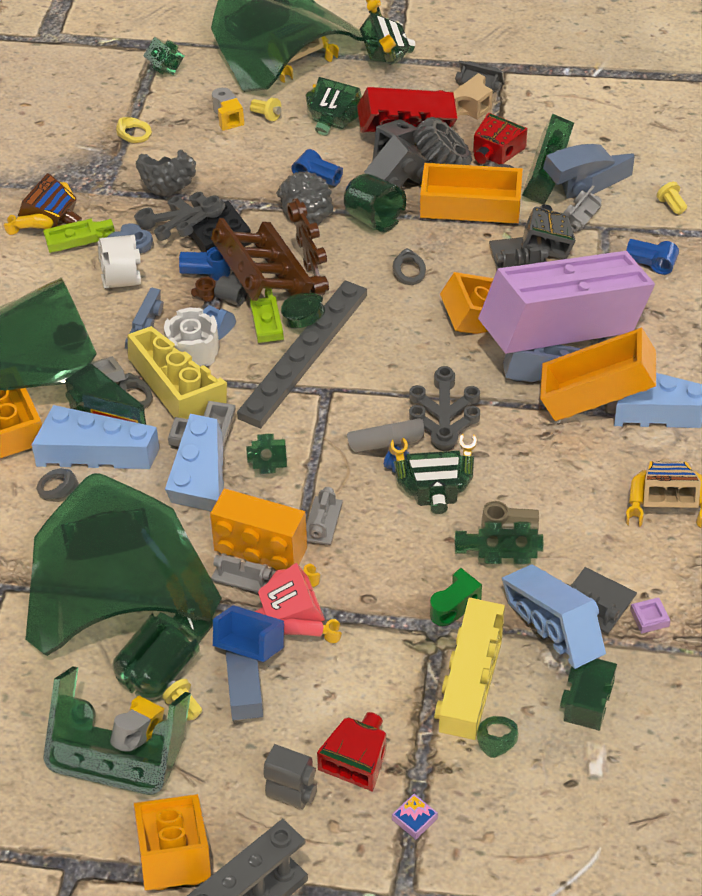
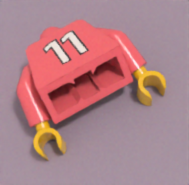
[254,563,342,643]

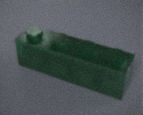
[522,113,574,205]

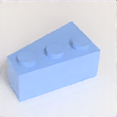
[614,373,702,428]
[165,414,224,511]

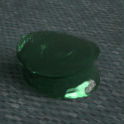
[281,293,325,328]

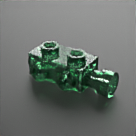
[455,521,544,564]

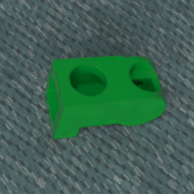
[430,568,482,626]

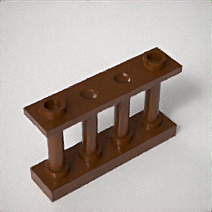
[211,218,314,304]

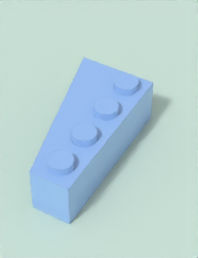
[32,405,160,469]
[502,564,606,669]

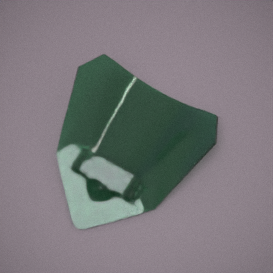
[211,0,368,92]
[0,277,97,391]
[25,473,222,656]

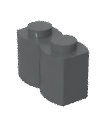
[263,744,317,810]

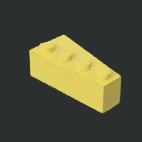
[127,326,227,419]
[434,598,505,740]

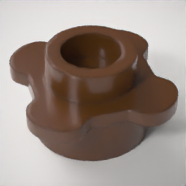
[191,277,216,302]

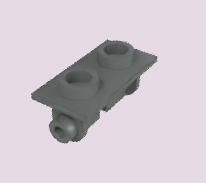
[455,60,505,92]

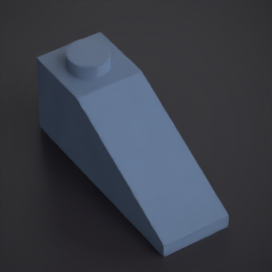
[562,153,635,198]
[503,345,583,382]

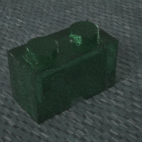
[560,659,617,731]

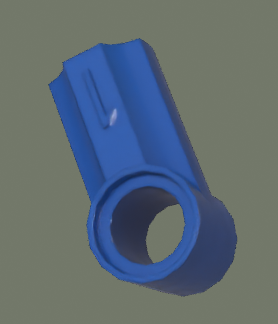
[291,149,343,187]
[626,239,679,275]
[179,247,230,281]

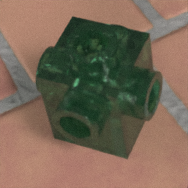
[143,36,185,75]
[246,433,287,474]

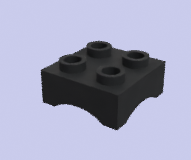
[185,201,252,252]

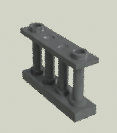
[187,818,308,896]

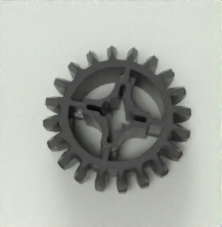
[413,117,472,165]

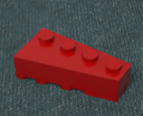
[357,87,458,133]

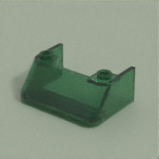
[43,666,191,795]

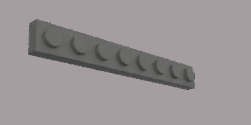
[237,280,367,429]

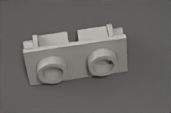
[563,185,602,232]
[306,487,343,545]
[211,553,275,593]

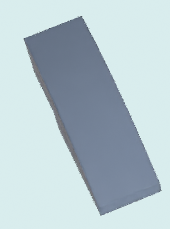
[543,144,615,185]
[226,650,263,721]

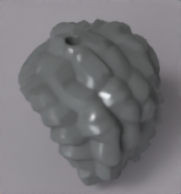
[136,149,196,197]
[276,171,333,225]

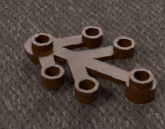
[287,198,329,297]

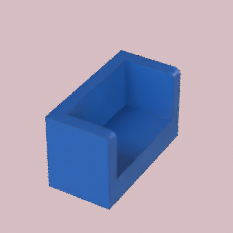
[213,605,284,662]

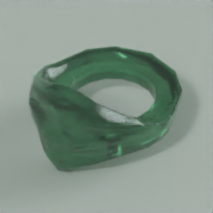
[477,716,519,758]

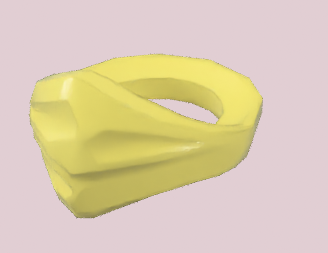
[116,117,152,143]

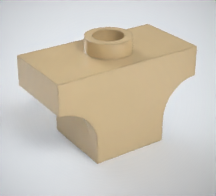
[453,73,493,119]

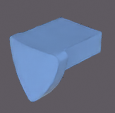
[203,305,236,340]

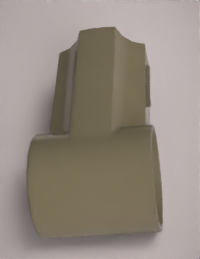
[481,501,539,539]

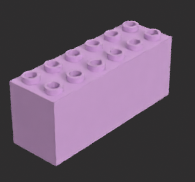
[478,251,655,354]

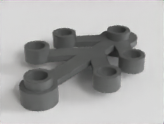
[134,192,225,241]
[409,366,480,451]

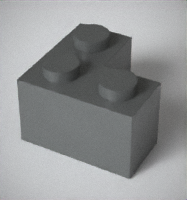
[364,134,430,196]

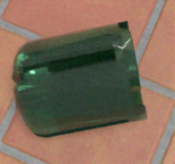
[112,612,200,701]

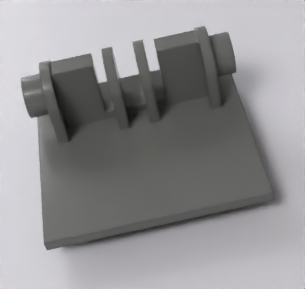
[489,237,548,269]
[566,567,637,634]

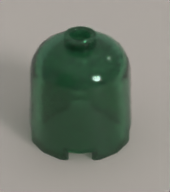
[343,173,407,233]

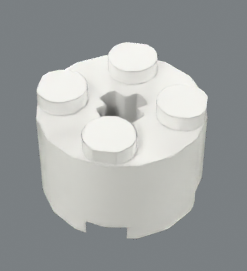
[98,235,141,288]
[164,308,219,366]

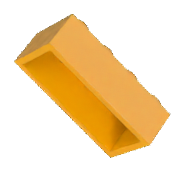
[420,163,523,223]
[540,327,656,421]

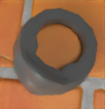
[392,248,426,285]
[116,373,152,410]
[36,468,79,500]

